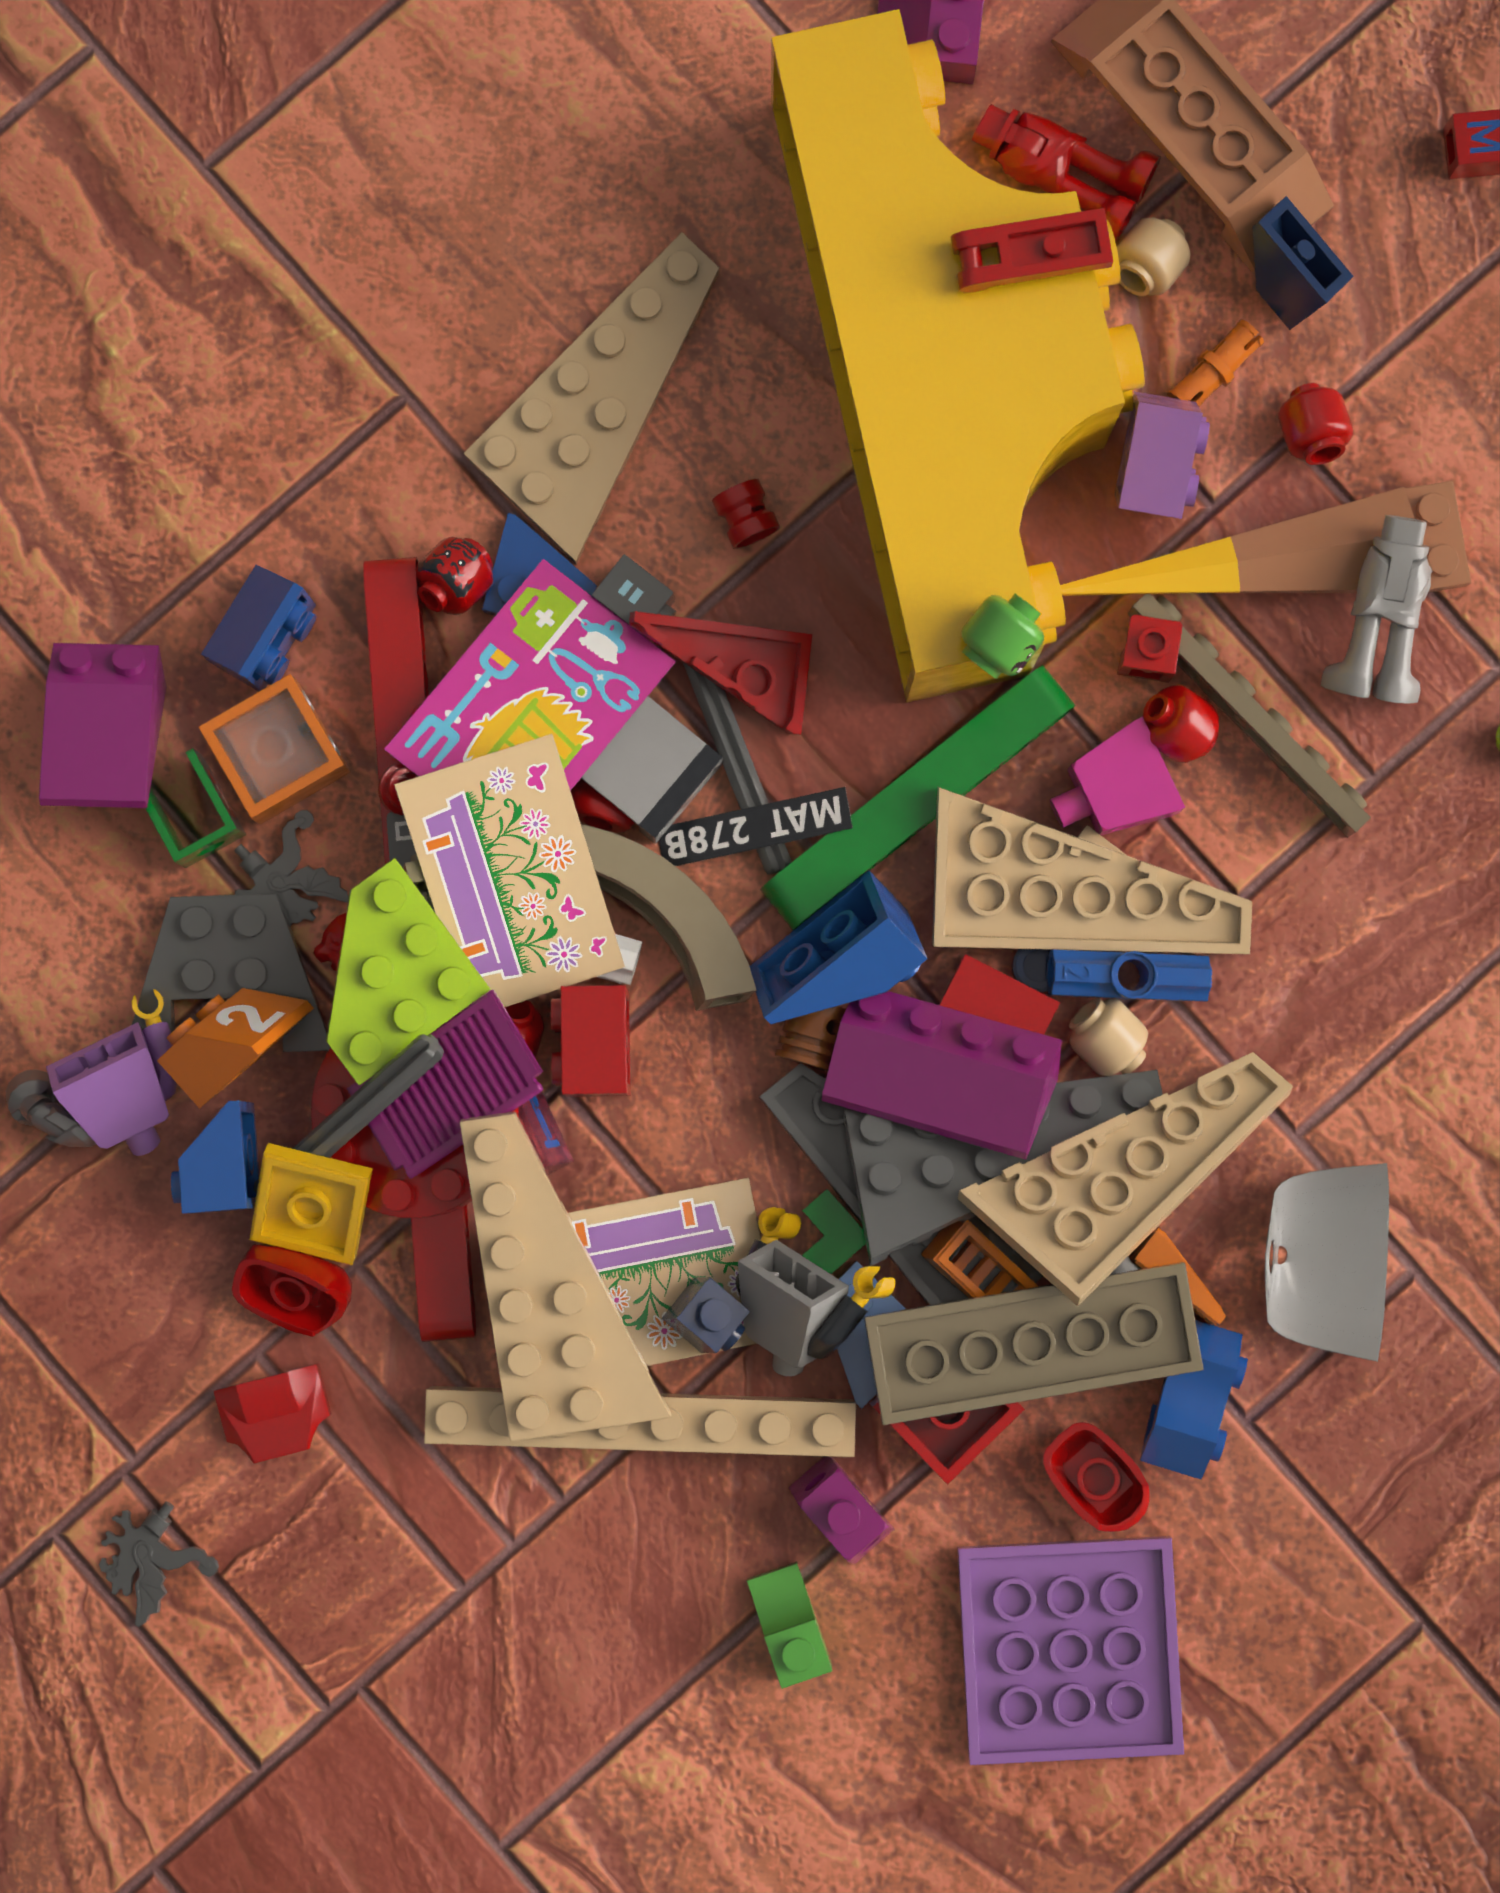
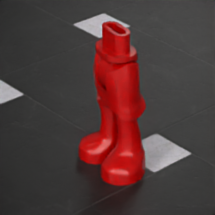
[972,104,1161,243]

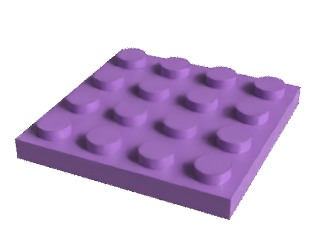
[957,1536,1184,1765]

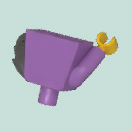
[6,989,177,1156]

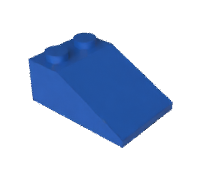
[749,870,928,1024]

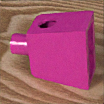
[1050,717,1185,835]

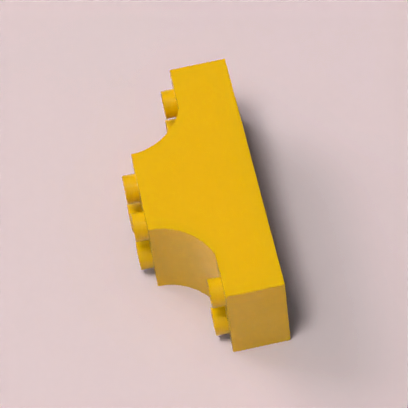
[771,9,1145,703]

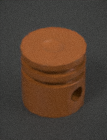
[775,1006,846,1072]

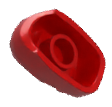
[232,1244,352,1337]
[1043,1422,1150,1532]

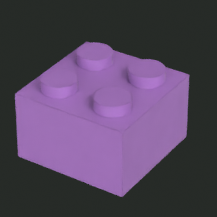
[1114,391,1210,519]

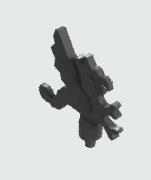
[234,810,349,927]
[99,1501,219,1627]

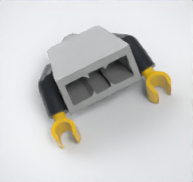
[735,1207,895,1376]

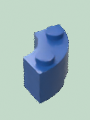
[1140,1320,1248,1479]

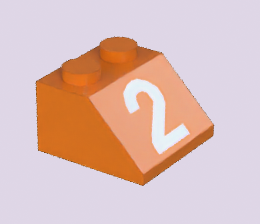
[157,988,314,1109]

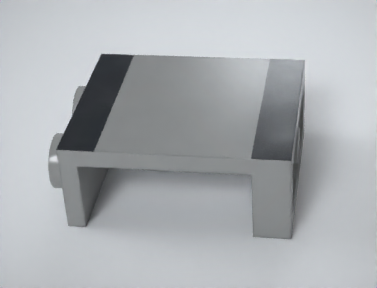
[581,696,723,845]

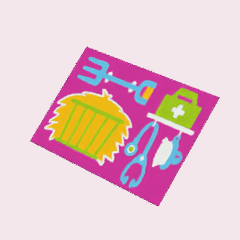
[384,559,676,791]

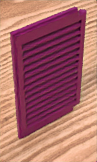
[347,989,543,1179]

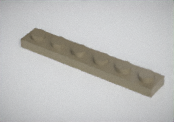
[1128,594,1371,838]

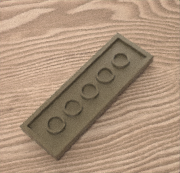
[864,1262,1204,1425]

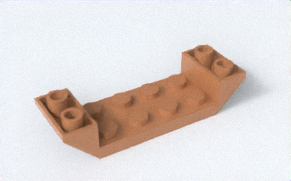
[1051,0,1334,274]

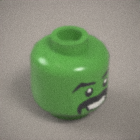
[961,593,1044,679]

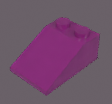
[39,643,167,808]

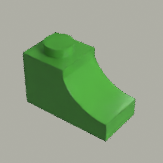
[747,1561,833,1689]

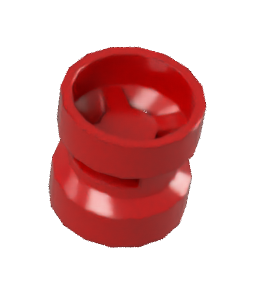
[712,479,780,549]

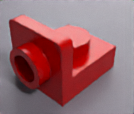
[1117,615,1183,683]

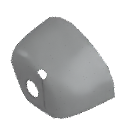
[1265,1163,1389,1362]

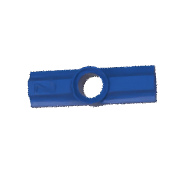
[1046,949,1212,1002]

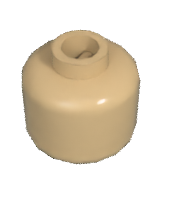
[1116,217,1191,296]
[1069,998,1148,1076]

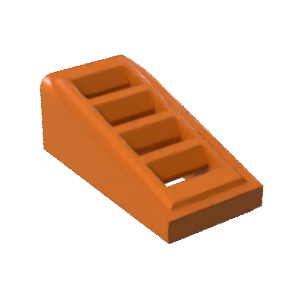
[922,1220,1039,1298]
[1130,1227,1226,1325]

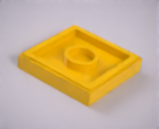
[249,1143,373,1265]

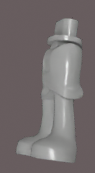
[1321,515,1432,703]

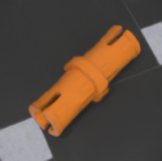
[1167,319,1264,407]

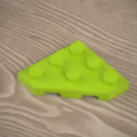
[326,858,491,1086]

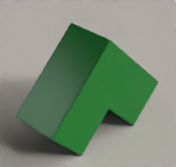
[801,1189,866,1274]

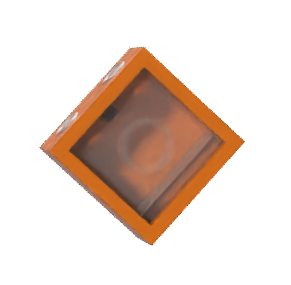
[199,674,350,825]

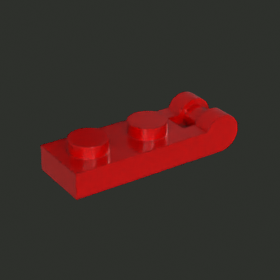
[951,208,1114,293]

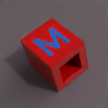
[1443,109,1500,180]

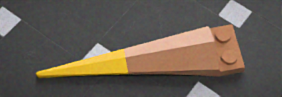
[1060,481,1471,596]

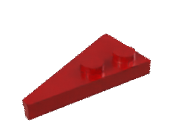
[629,611,813,735]

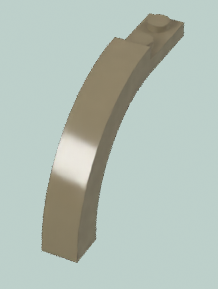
[403,825,757,1011]

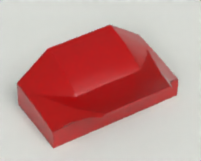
[213,1363,331,1464]

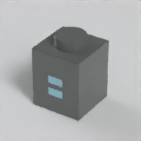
[592,554,676,638]

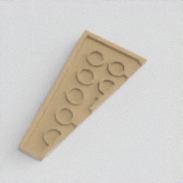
[464,232,719,565]
[932,786,1252,954]
[958,1052,1293,1306]
[460,1111,671,1442]

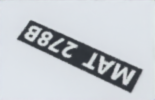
[659,787,853,866]

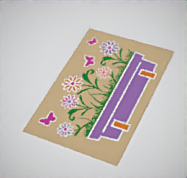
[394,734,625,1007]
[568,1178,761,1366]

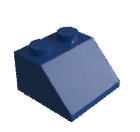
[171,1100,260,1214]

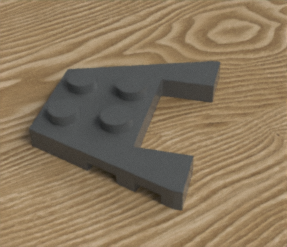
[132,894,331,1052]

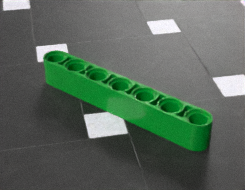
[760,665,1076,930]

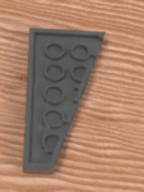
[843,1070,1163,1266]

